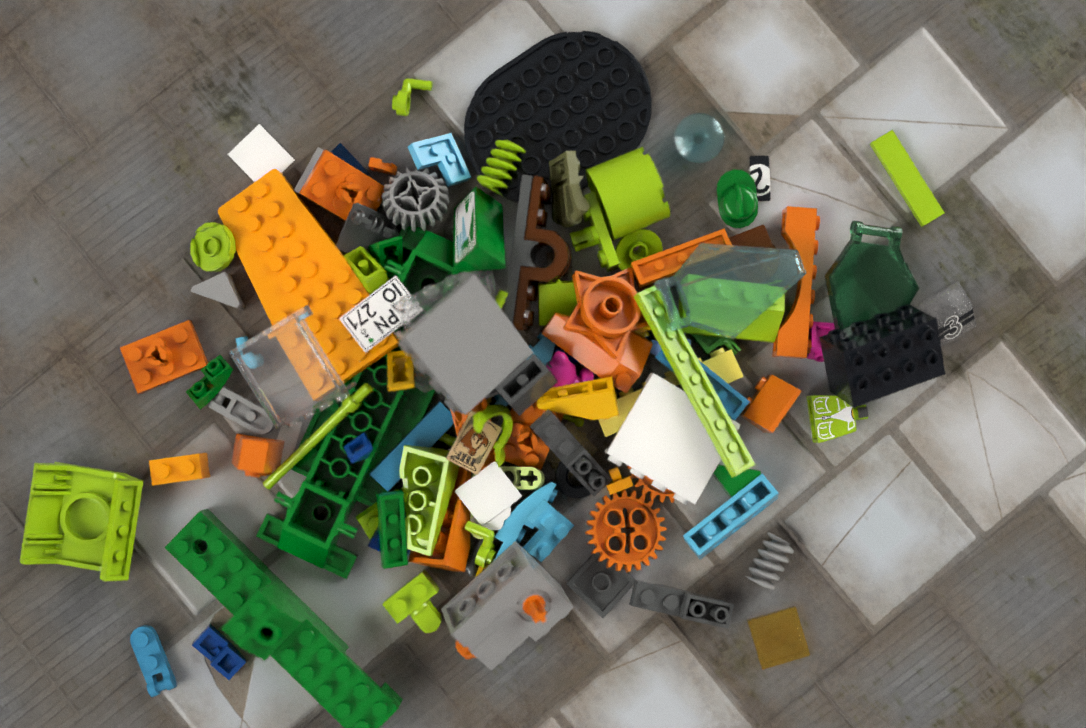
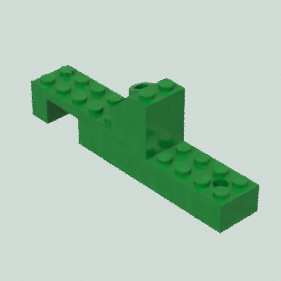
[164,509,403,728]

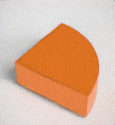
[368,157,397,175]

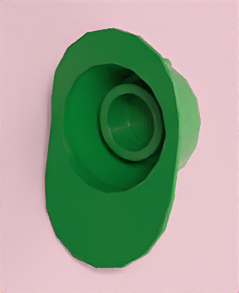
[717,170,758,228]

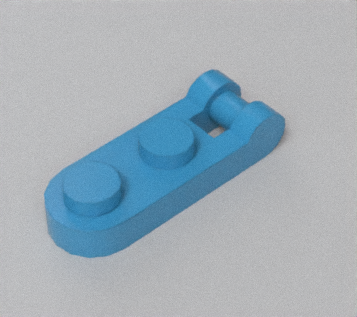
[130,625,177,697]

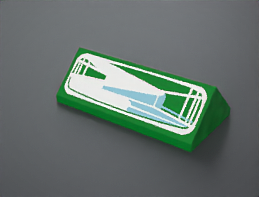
[453,187,506,273]

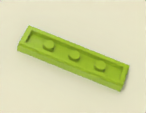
[870,129,944,227]

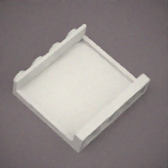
[605,373,741,505]

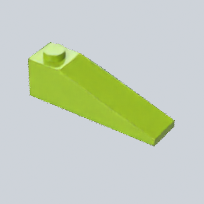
[399,445,459,556]

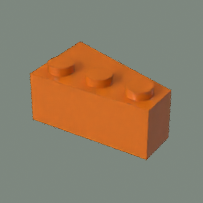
[231,433,285,477]

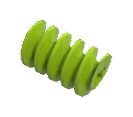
[477,139,526,195]

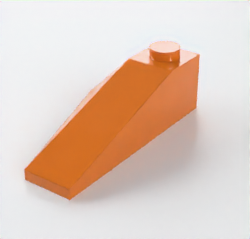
[541,312,653,393]
[408,466,471,572]

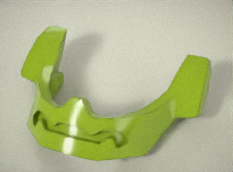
[473,405,513,467]

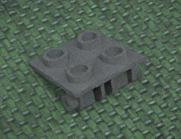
[335,203,399,254]

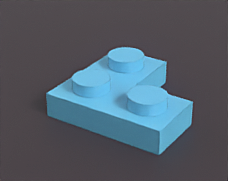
[407,133,471,187]
[523,500,574,562]

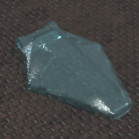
[654,243,806,339]

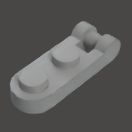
[207,386,276,435]

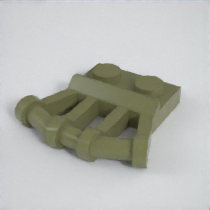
[549,151,590,228]

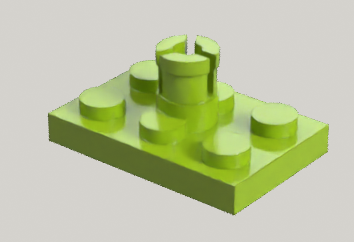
[569,192,620,273]

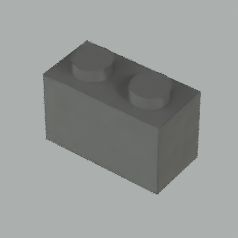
[495,354,557,416]

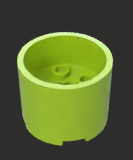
[585,147,670,240]

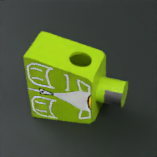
[806,395,868,443]

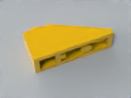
[537,377,619,420]

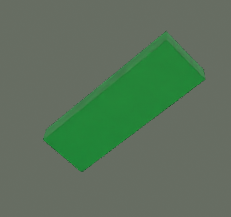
[377,490,408,569]

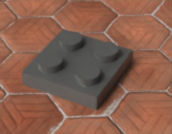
[566,552,636,618]

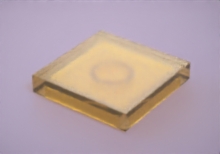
[747,606,810,670]

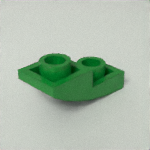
[186,355,233,410]

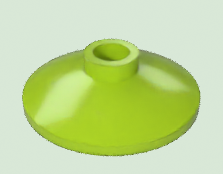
[615,229,663,271]

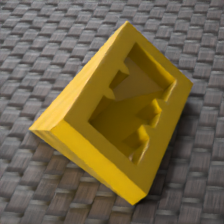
[387,350,415,392]

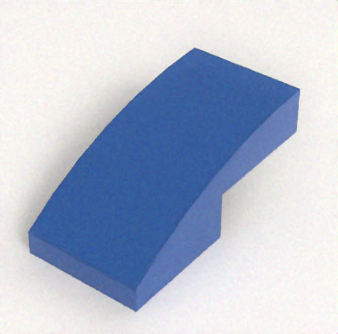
[192,624,247,680]

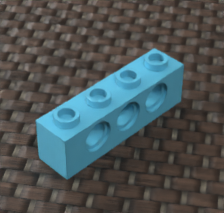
[683,474,779,560]

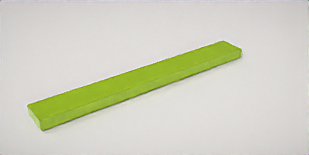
[633,284,755,477]

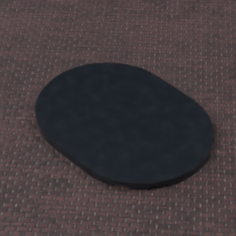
[464,31,652,205]

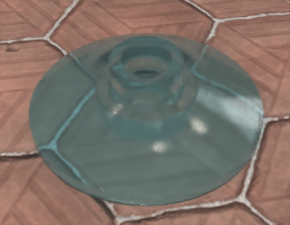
[674,113,724,163]

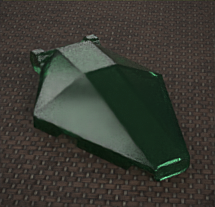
[825,220,920,329]

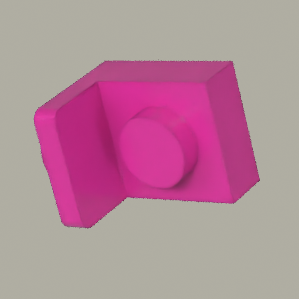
[807,321,836,362]

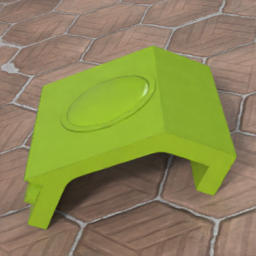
[20,462,143,581]

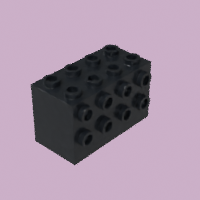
[819,305,945,408]

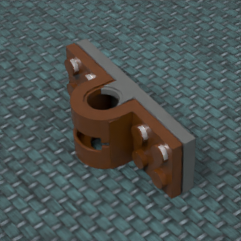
[504,175,572,330]

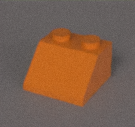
[740,374,802,433]

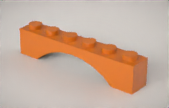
[772,206,820,359]

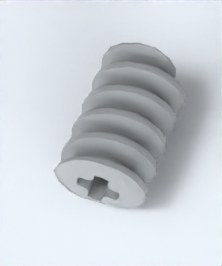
[745,532,794,589]

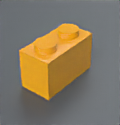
[149,453,210,486]

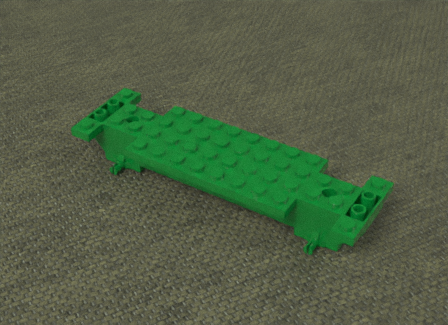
[256,226,493,579]

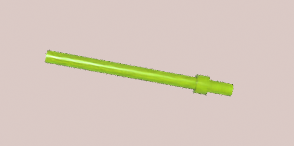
[263,383,373,489]

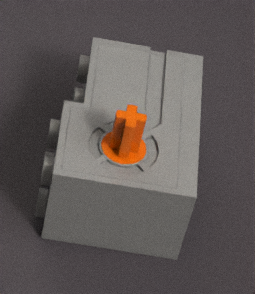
[441,541,574,671]

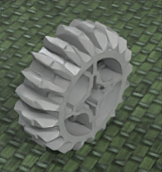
[382,167,449,232]

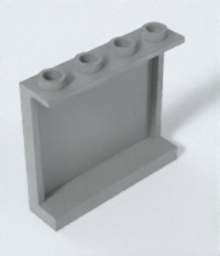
[395,272,533,415]

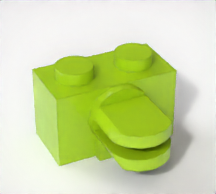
[382,569,442,633]

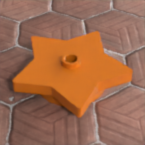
[563,267,649,359]

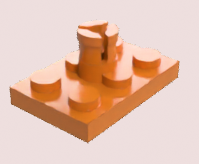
[299,150,384,221]
[120,320,208,394]
[504,401,564,470]

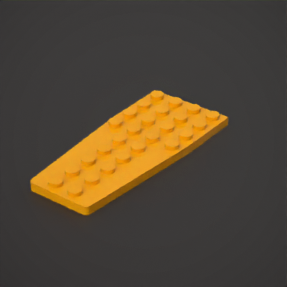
[218,169,399,401]

